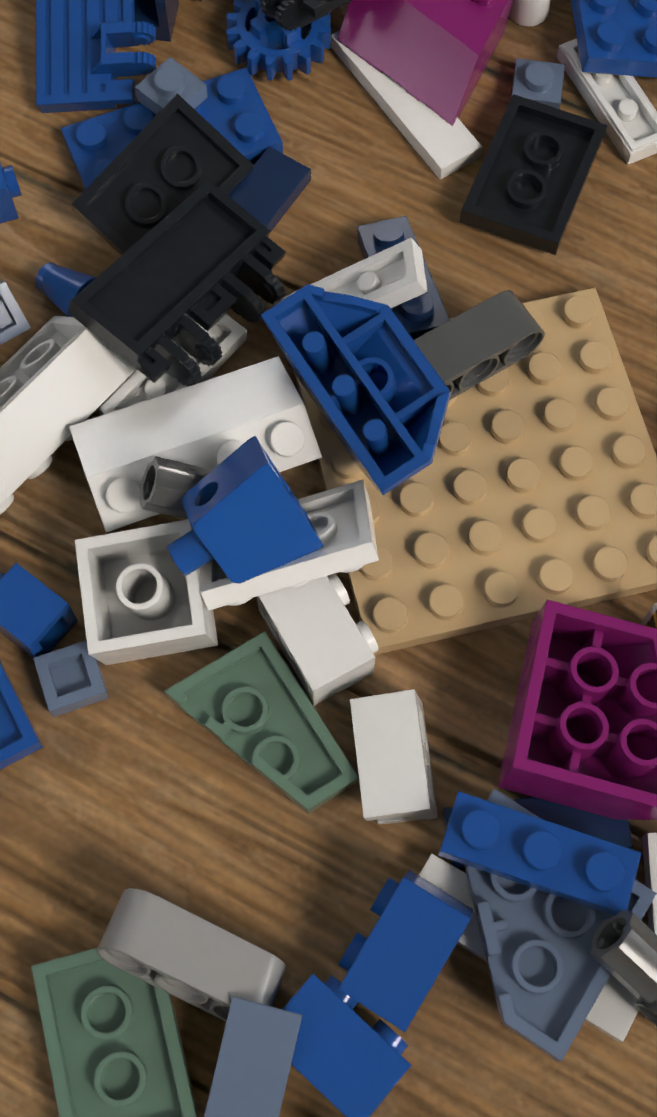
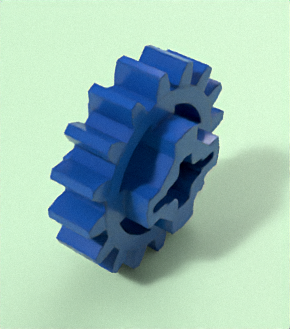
[226,0,331,81]

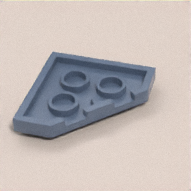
[464,788,656,1062]

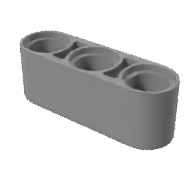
[96,888,287,1021]

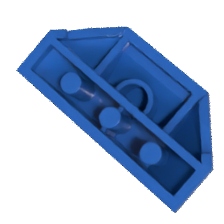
[261,284,451,495]

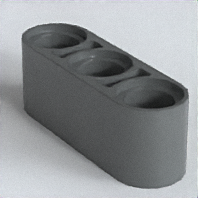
[414,290,545,400]

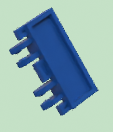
[36,0,156,113]

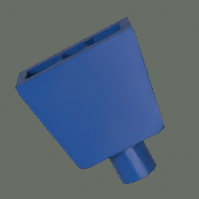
[167,436,324,584]

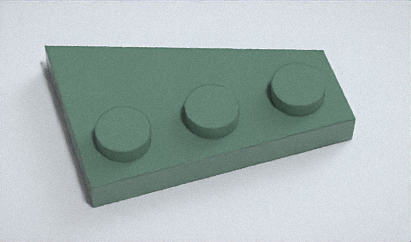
[164,631,359,814]

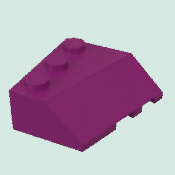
[337,0,512,126]
[497,599,657,820]

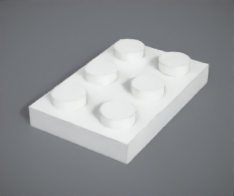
[200,480,379,611]

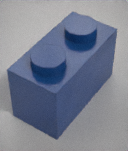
[338,870,473,1032]
[283,974,411,1117]

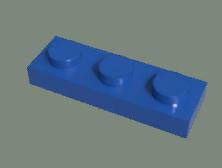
[438,791,641,916]

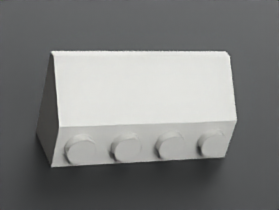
[0,316,136,514]
[69,356,322,532]

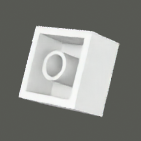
[75,519,218,665]

